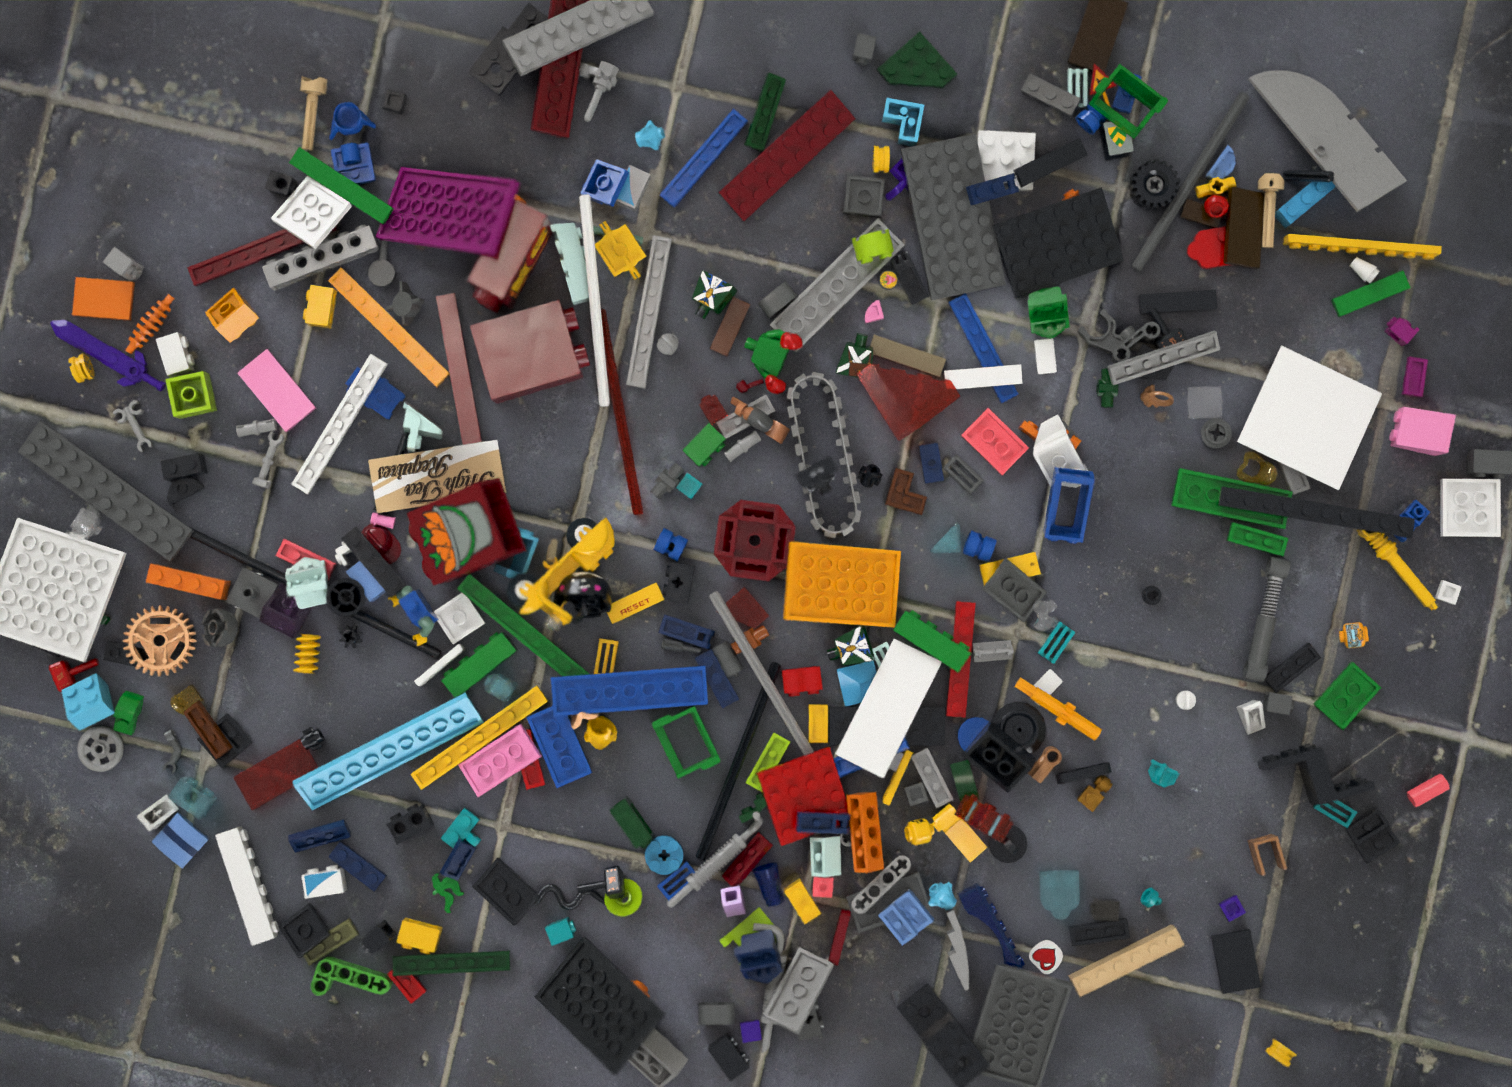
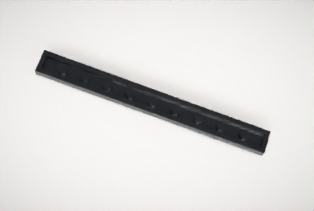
[1218,486,1415,538]

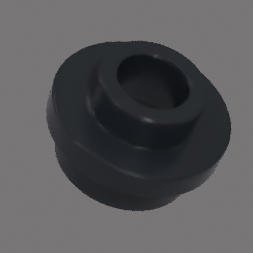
[1142,586,1162,605]

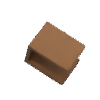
[1247,834,1287,876]

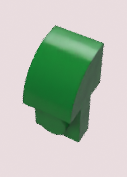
[113,691,144,736]

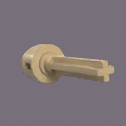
[300,76,327,151]
[1258,173,1285,248]

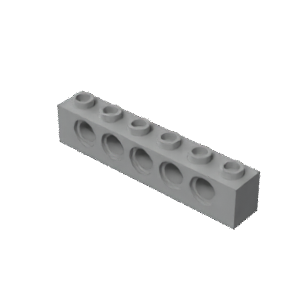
[262,225,380,291]

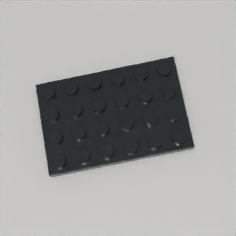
[992,187,1124,298]
[535,937,666,1075]

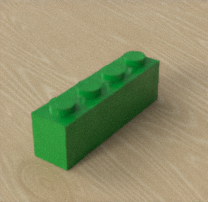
[893,610,972,672]
[441,632,518,698]

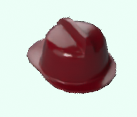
[361,524,401,564]

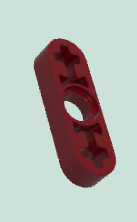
[828,909,851,966]

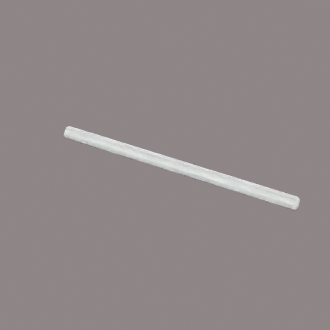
[579,195,610,406]

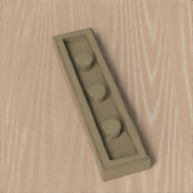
[870,335,946,378]

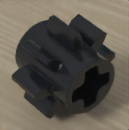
[858,464,883,488]
[339,625,363,648]
[300,727,325,751]

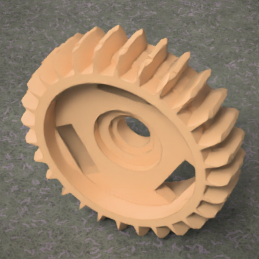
[123,605,197,677]

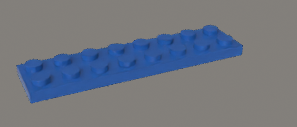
[551,666,708,716]

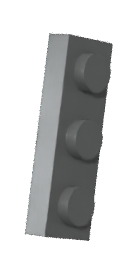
[1021,73,1081,117]

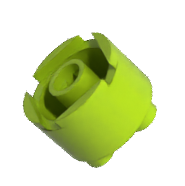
[851,229,894,264]

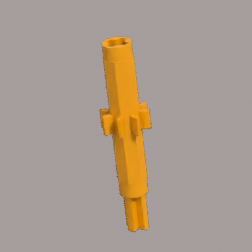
[1014,677,1102,741]

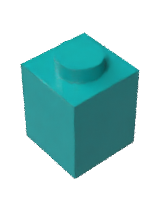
[545,917,577,946]

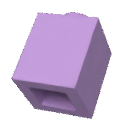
[721,886,746,917]

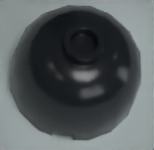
[326,578,365,617]

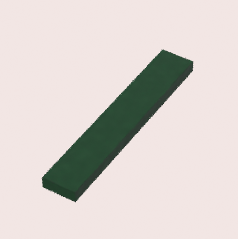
[392,950,510,976]

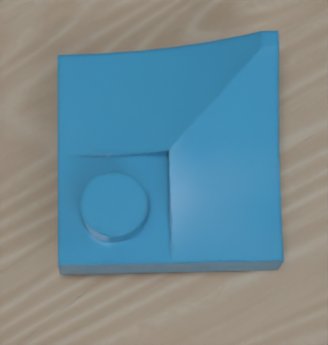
[836,661,876,707]

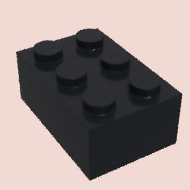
[963,721,1036,793]

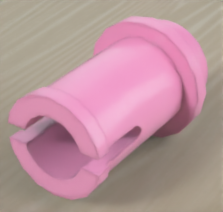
[370,512,396,529]

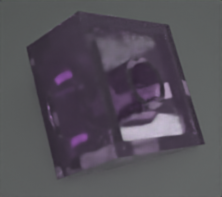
[259,583,312,639]

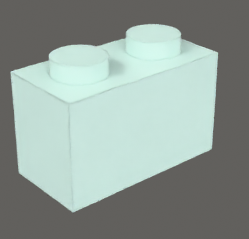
[810,835,841,877]

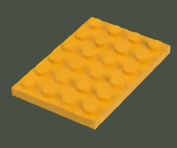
[783,542,901,628]

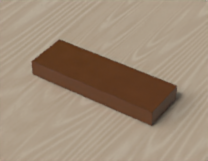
[710,297,751,357]
[183,701,233,759]

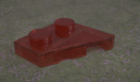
[717,587,769,628]

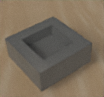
[904,782,928,806]

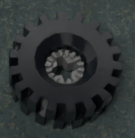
[1129,159,1180,211]

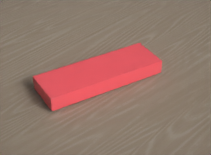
[276,539,337,581]

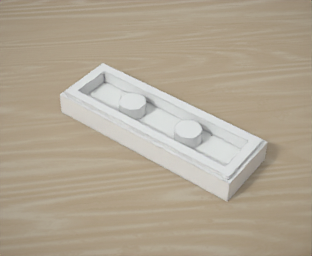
[414,644,465,686]

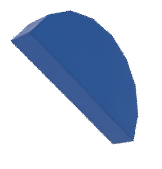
[958,717,989,751]

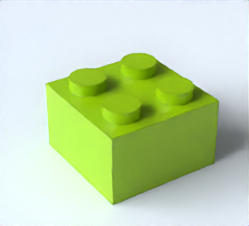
[166,371,217,419]

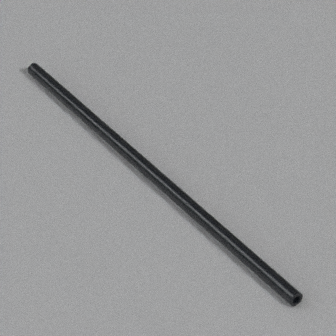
[190,527,441,659]

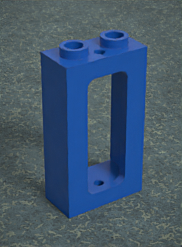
[1043,467,1095,544]

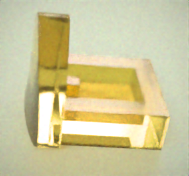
[170,685,203,715]

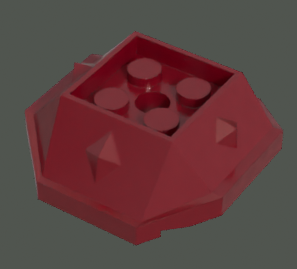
[714,500,796,581]

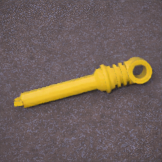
[1357,529,1438,611]

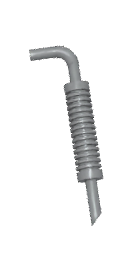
[667,812,763,907]
[753,923,787,1053]

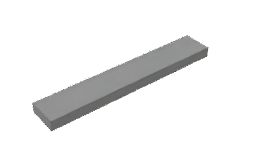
[1107,331,1220,385]

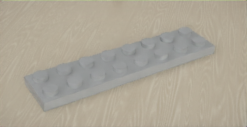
[502,0,654,76]
[769,218,905,353]

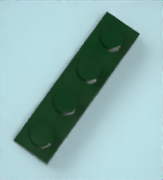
[744,72,786,152]

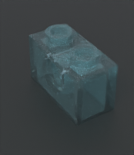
[484,672,519,702]
[168,776,217,819]

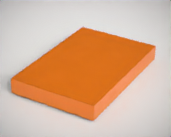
[72,277,135,321]

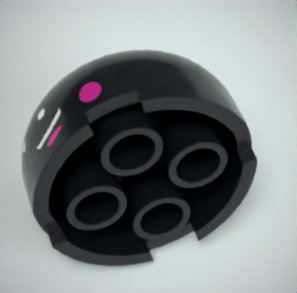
[553,572,612,618]

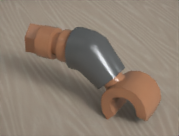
[730,397,790,444]

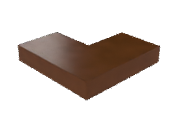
[885,468,927,515]

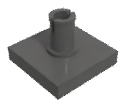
[226,567,279,619]

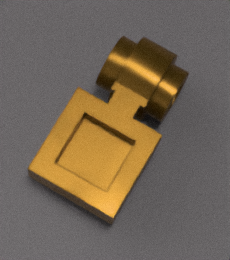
[1077,775,1113,812]

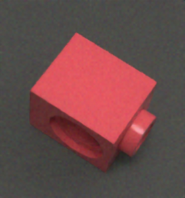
[812,876,833,898]

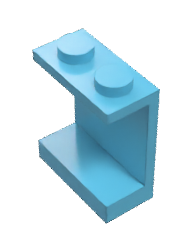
[494,527,539,578]

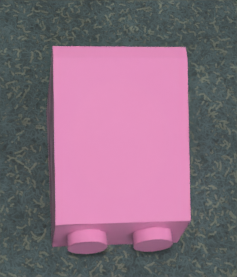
[1389,407,1456,456]

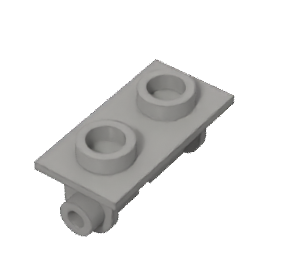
[973,640,1013,662]

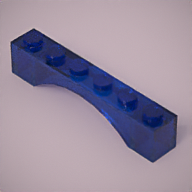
[957,883,1025,969]

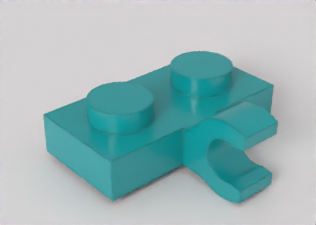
[440,807,481,848]

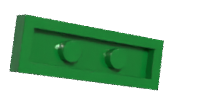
[1226,522,1289,557]

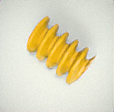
[293,634,321,674]

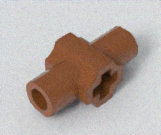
[730,625,769,655]

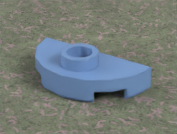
[1205,145,1236,180]

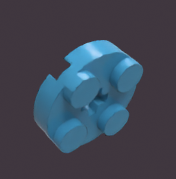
[645,835,684,875]

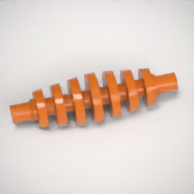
[125,294,175,354]

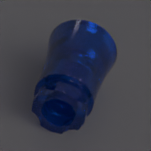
[752,862,784,907]

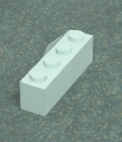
[550,223,589,305]

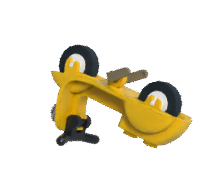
[507,518,615,631]

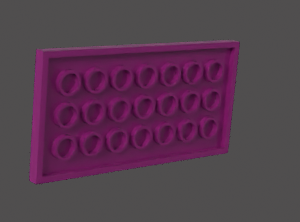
[376,167,520,256]

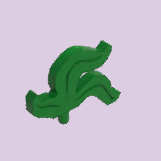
[432,873,464,913]

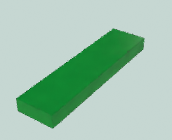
[1331,271,1411,317]

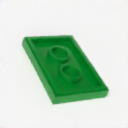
[1313,662,1381,730]

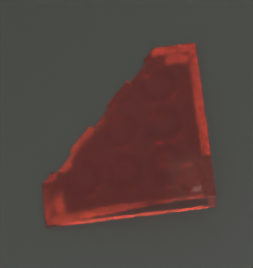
[856,363,961,441]

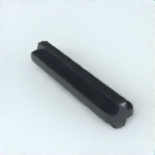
[1283,170,1334,182]

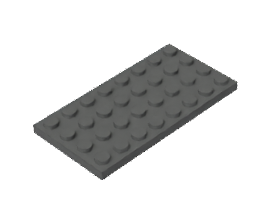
[900,134,1006,301]

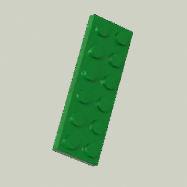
[1171,468,1293,529]

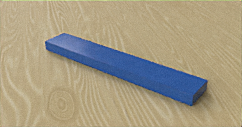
[660,109,748,208]
[948,293,1018,403]

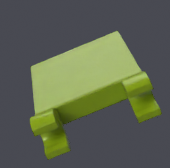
[719,907,777,965]

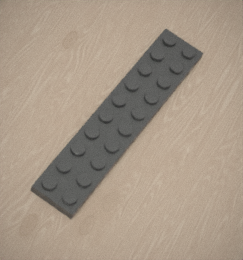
[18,421,194,562]

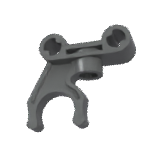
[1078,309,1160,364]

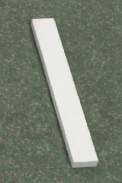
[292,354,388,494]

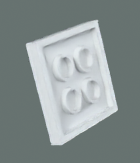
[977,130,1036,191]
[271,176,352,249]
[1440,479,1501,537]

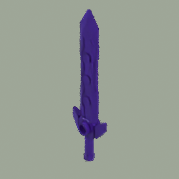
[50,320,166,392]

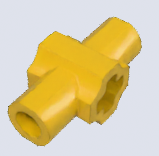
[1195,177,1236,199]

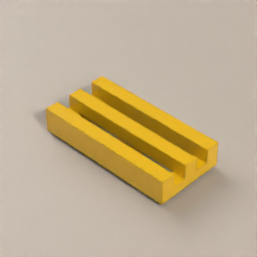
[594,638,619,674]

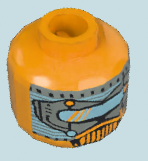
[1339,622,1369,648]

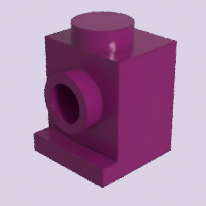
[1384,316,1420,346]

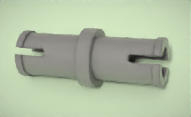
[236,418,277,438]
[723,430,761,463]

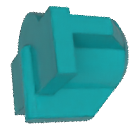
[1148,759,1180,788]

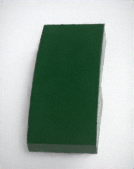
[950,760,980,804]
[739,792,767,823]

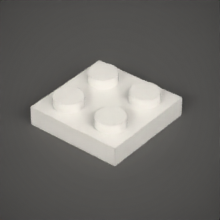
[434,593,486,645]

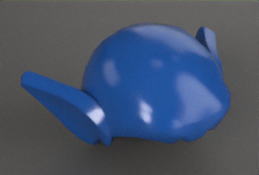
[329,102,376,140]

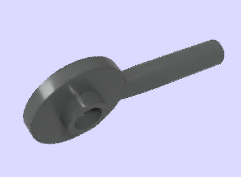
[368,240,395,287]

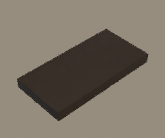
[1067,0,1129,73]
[1223,187,1265,269]

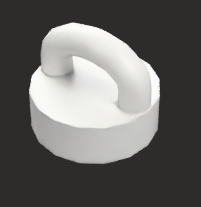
[1176,691,1196,710]

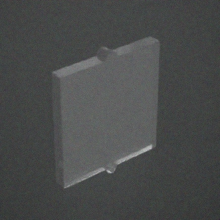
[1186,386,1223,419]

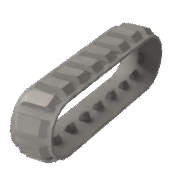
[786,372,861,539]

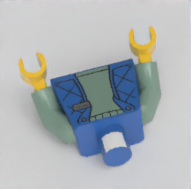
[388,586,439,646]

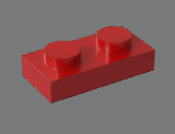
[387,969,427,1004]

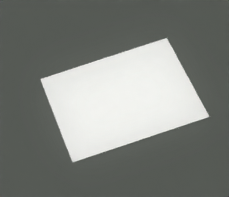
[1237,346,1382,490]

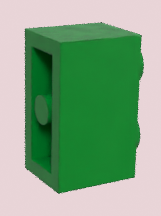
[682,423,726,468]

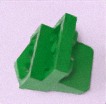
[1027,287,1069,339]

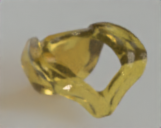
[1236,451,1278,485]

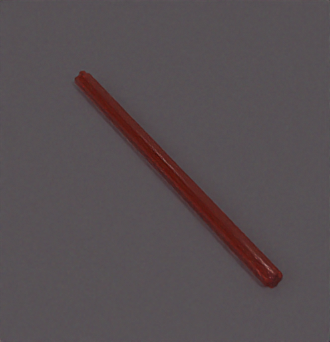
[601,309,643,515]

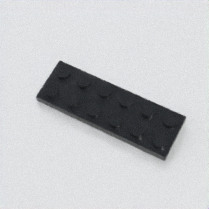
[829,706,945,746]

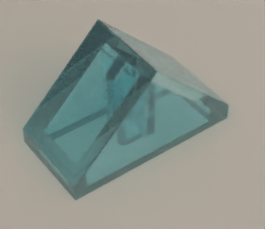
[930,523,961,554]

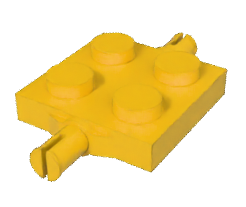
[595,221,646,280]

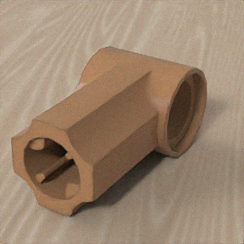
[1028,746,1062,784]

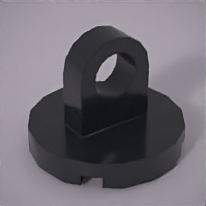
[989,824,1027,863]

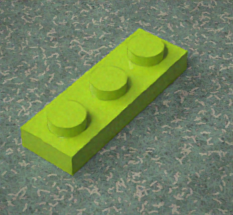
[745,732,790,792]

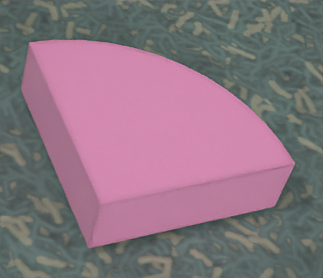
[865,300,884,324]

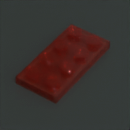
[233,739,318,811]

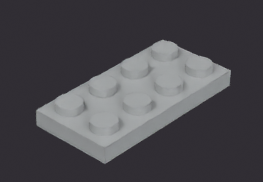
[763,947,834,1034]

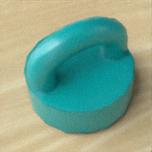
[1140,888,1162,908]

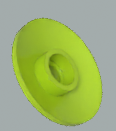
[604,879,643,917]

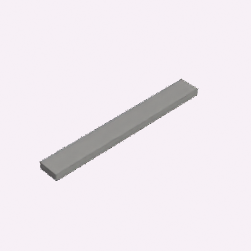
[626,235,672,389]

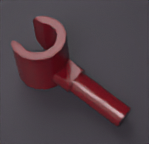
[736,379,764,393]

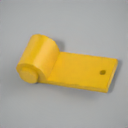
[979,552,1041,585]
[932,803,988,862]

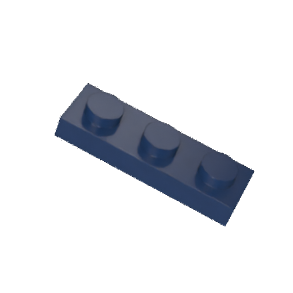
[695,649,739,709]
[288,820,351,853]
[328,841,387,892]

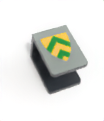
[1099,119,1134,161]

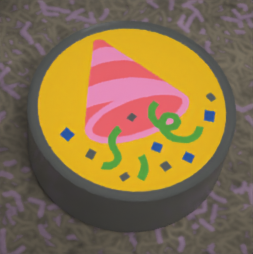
[879,270,898,290]

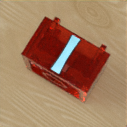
[954,794,1013,843]

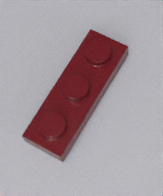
[722,832,773,887]

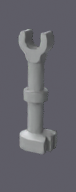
[252,431,284,489]

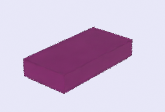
[1402,356,1428,398]

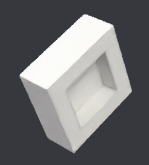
[1435,580,1461,605]

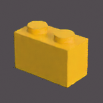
[303,285,337,329]
[784,878,821,924]
[396,918,443,954]

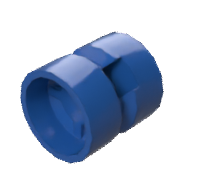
[1075,104,1107,135]
[653,528,688,562]
[962,530,997,563]

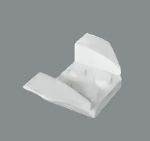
[1033,414,1088,488]

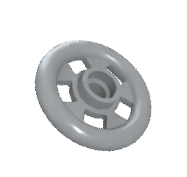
[77,726,124,772]

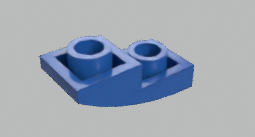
[1395,500,1430,543]

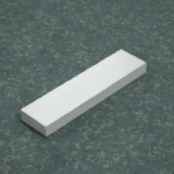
[944,364,1023,390]

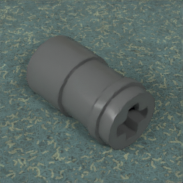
[712,641,743,678]

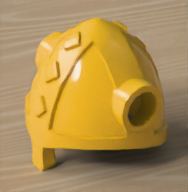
[584,716,617,750]

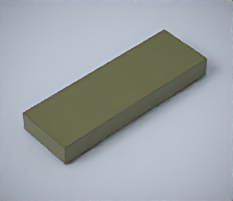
[304,918,360,966]

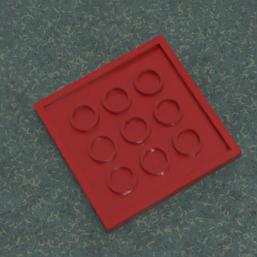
[756,747,849,846]

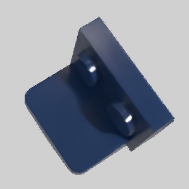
[734,930,783,984]

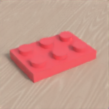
[961,408,1029,475]

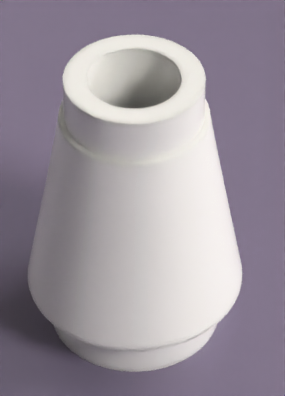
[1350,257,1380,283]

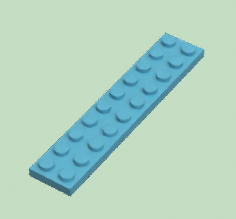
[293,693,484,810]

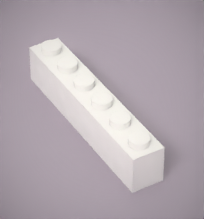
[215,826,279,946]

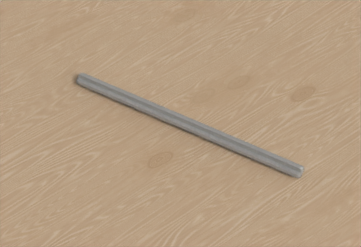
[709,591,814,755]

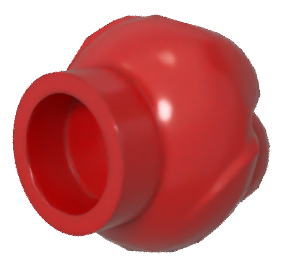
[1204,195,1229,218]

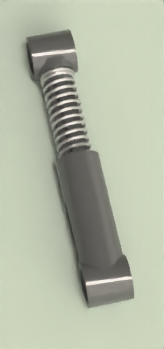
[1243,556,1290,682]

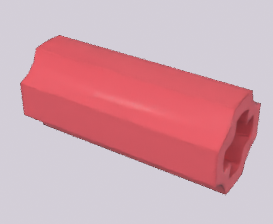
[1407,774,1450,807]

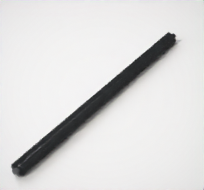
[696,662,781,861]

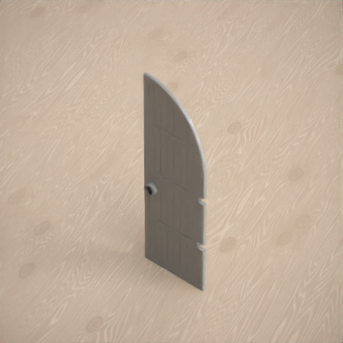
[1248,70,1407,212]

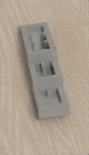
[945,908,969,991]

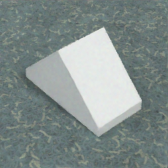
[1236,700,1266,735]
[137,794,179,831]

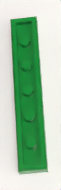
[289,147,394,225]

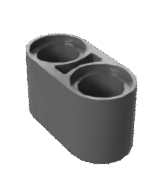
[758,282,798,319]
[698,1002,735,1025]

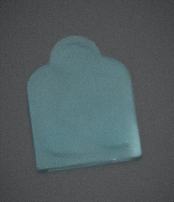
[1039,870,1080,920]

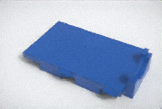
[345,367,406,419]

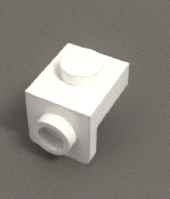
[335,542,352,567]

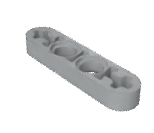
[852,855,911,914]

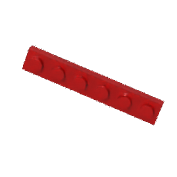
[946,601,976,718]

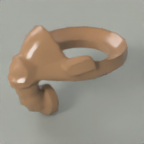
[1140,385,1174,408]

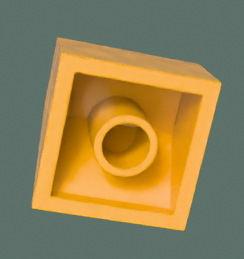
[205,287,259,343]

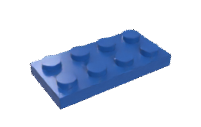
[526,706,592,788]

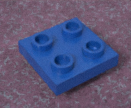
[331,142,376,185]

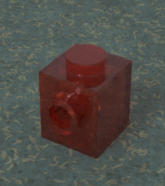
[699,394,727,425]

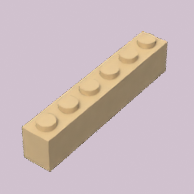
[1068,924,1184,997]

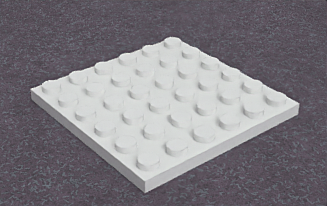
[0,518,127,663]

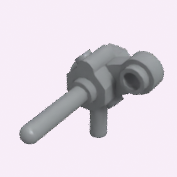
[579,61,619,122]

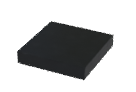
[278,903,331,958]

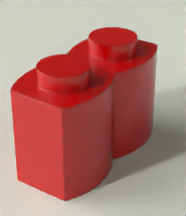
[782,666,823,697]

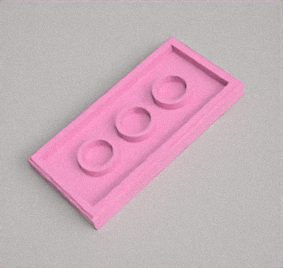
[238,349,316,432]
[458,724,542,797]

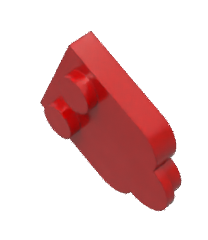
[1187,226,1230,269]

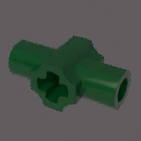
[1096,368,1118,408]

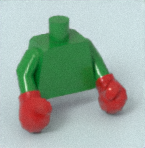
[744,329,803,394]

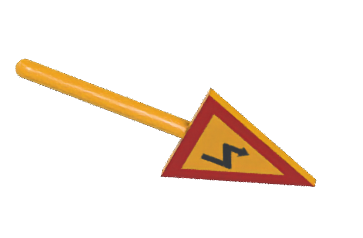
[1090,63,1117,106]

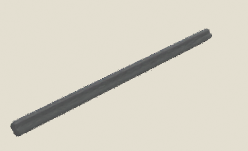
[1132,92,1250,271]

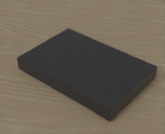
[472,858,541,926]
[1211,929,1261,994]

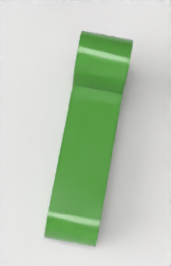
[311,956,393,996]

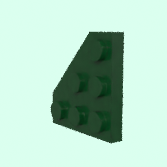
[877,32,957,88]

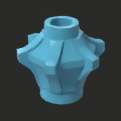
[635,120,665,150]
[928,882,957,910]

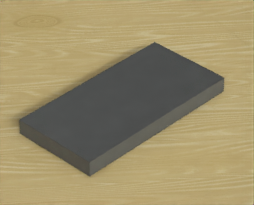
[846,871,931,933]

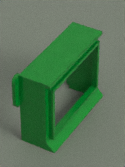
[1089,64,1168,139]
[652,706,720,778]

